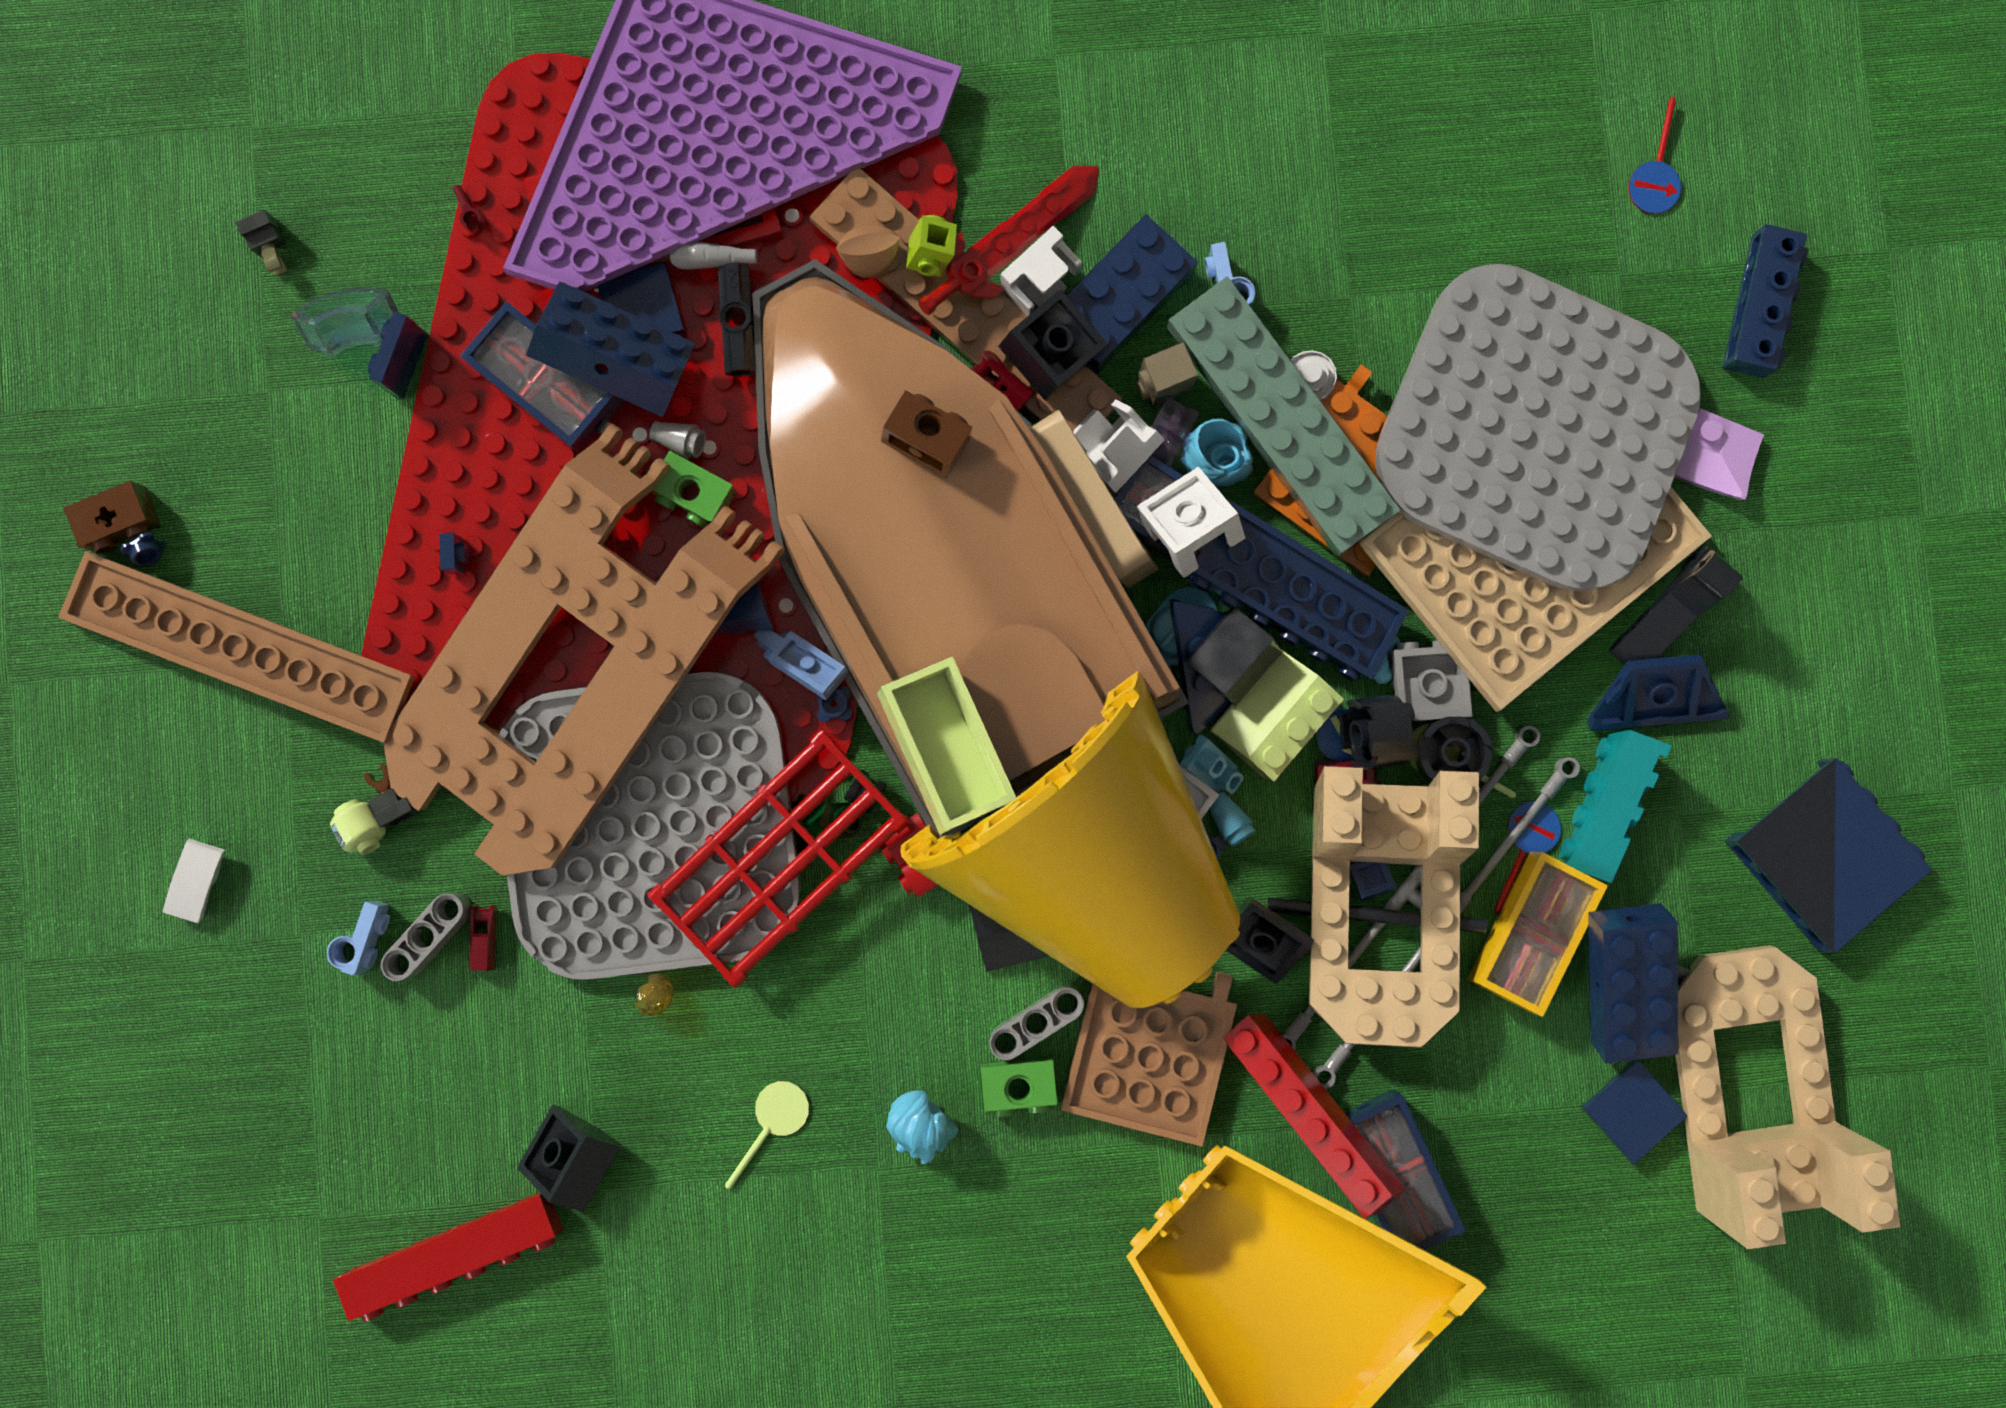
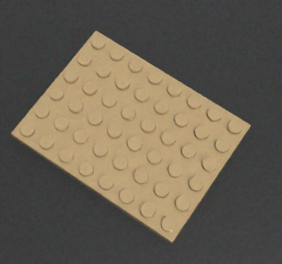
[1359,486,1712,712]

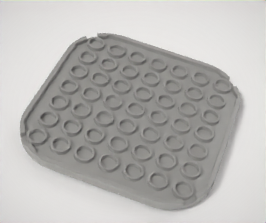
[1375,264,1701,591]
[499,672,801,980]

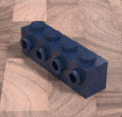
[1722,224,1808,378]

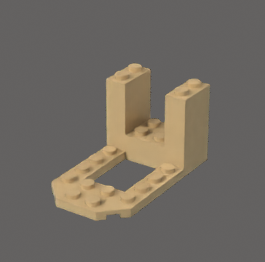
[1309,766,1479,1048]
[1676,945,1900,1249]

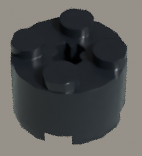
[1340,694,1417,770]
[1415,716,1493,783]

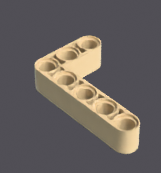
[1029,410,1159,588]

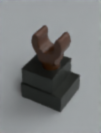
[364,764,422,829]

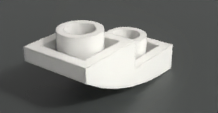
[163,838,225,923]

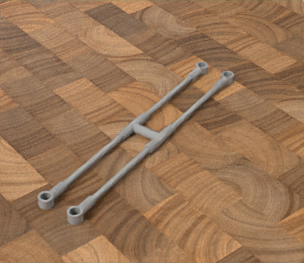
[1281,726,1580,1089]

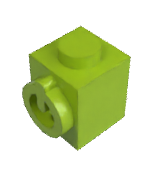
[906,215,957,277]

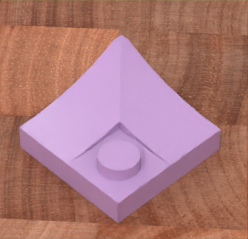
[1674,408,1764,500]

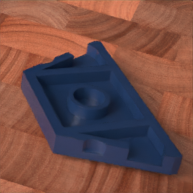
[1169,599,1231,734]
[1587,655,1729,731]

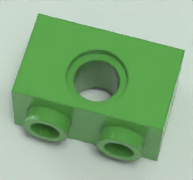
[652,450,737,528]
[980,1057,1057,1117]

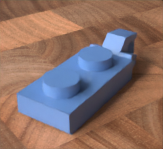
[754,630,848,700]

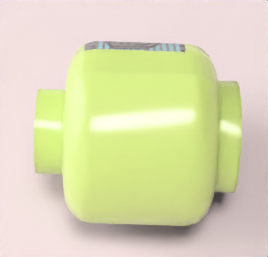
[330,799,386,855]

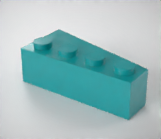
[1560,730,1672,883]

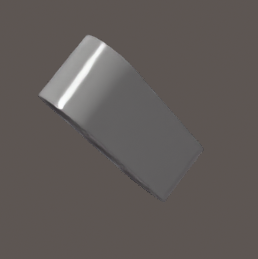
[381,893,472,981]
[989,985,1084,1060]

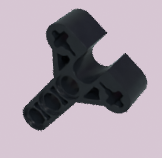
[1608,545,1743,665]

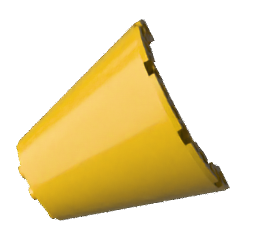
[900,671,1240,1008]
[1126,1145,1487,1408]

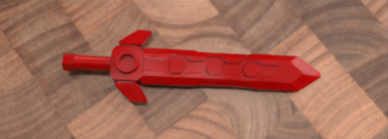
[918,166,1099,315]

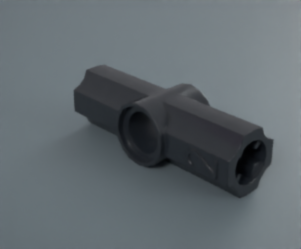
[718,264,756,377]

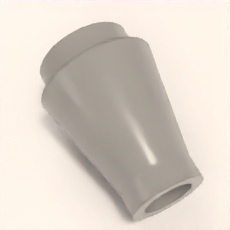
[649,420,706,459]

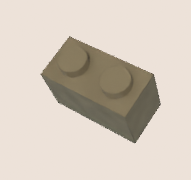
[1136,342,1198,408]

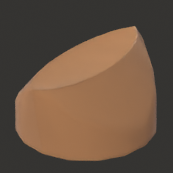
[836,225,900,278]

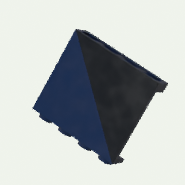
[1724,758,1932,954]

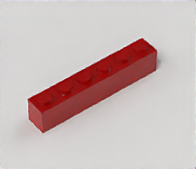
[1223,1013,1406,1219]
[333,1192,563,1322]

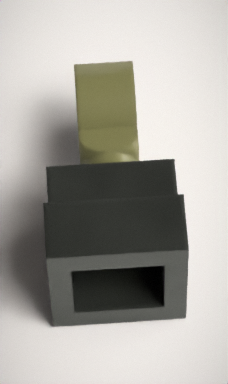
[235,210,288,277]

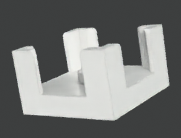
[1137,467,1245,578]

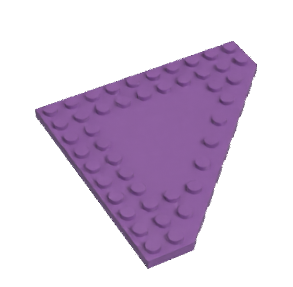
[503,0,962,292]

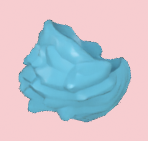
[1181,419,1253,487]
[886,1090,958,1164]

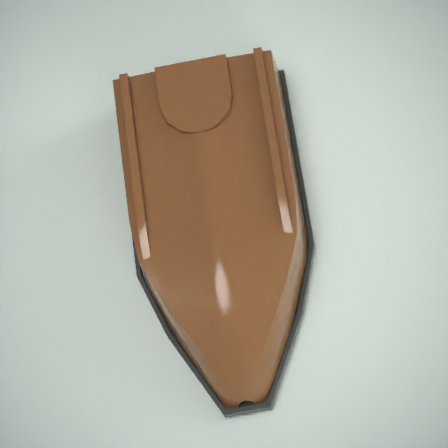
[752,259,1189,839]

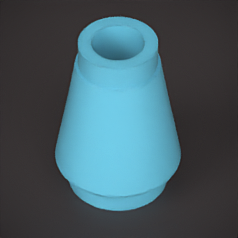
[1210,791,1255,847]

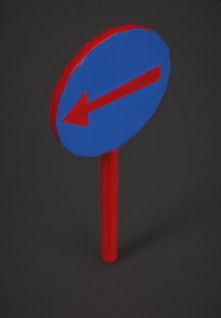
[1628,97,1681,214]
[1494,801,1561,914]

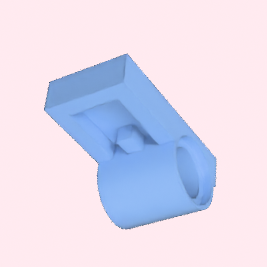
[1204,242,1255,307]
[327,901,390,976]

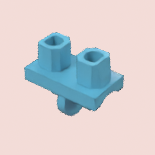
[1180,735,1244,794]

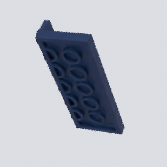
[1188,500,1409,682]

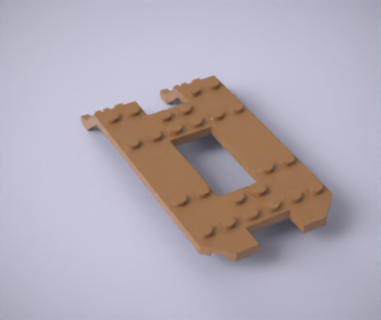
[383,424,784,876]

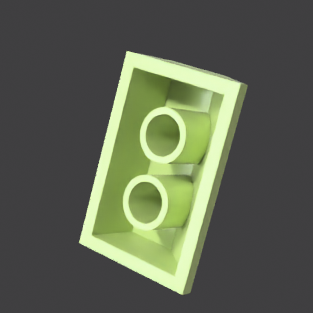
[1210,650,1344,781]

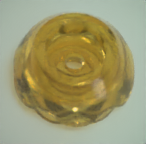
[634,972,674,1016]

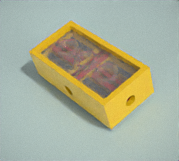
[1467,852,1608,1017]

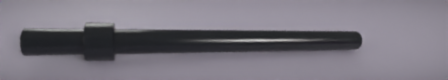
[1267,897,1487,934]

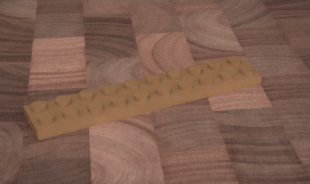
[810,168,1123,431]
[58,551,416,743]

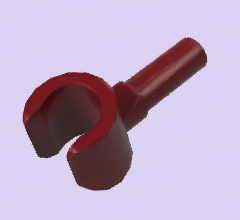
[453,185,485,231]

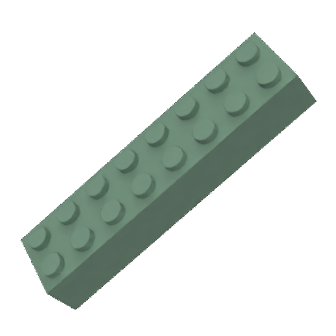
[1167,276,1400,556]

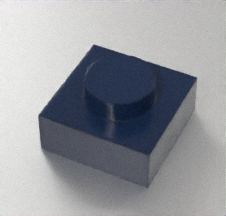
[439,533,469,574]
[1350,862,1396,901]

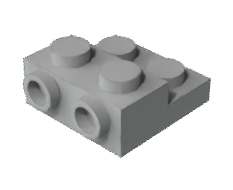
[1389,641,1472,721]

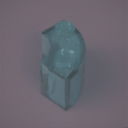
[291,288,399,358]

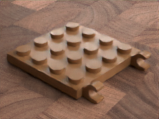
[1061,971,1237,1147]

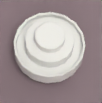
[1290,350,1337,401]

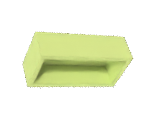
[877,656,1016,835]

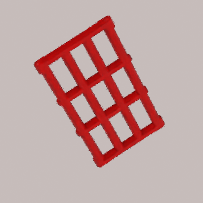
[647,728,910,989]

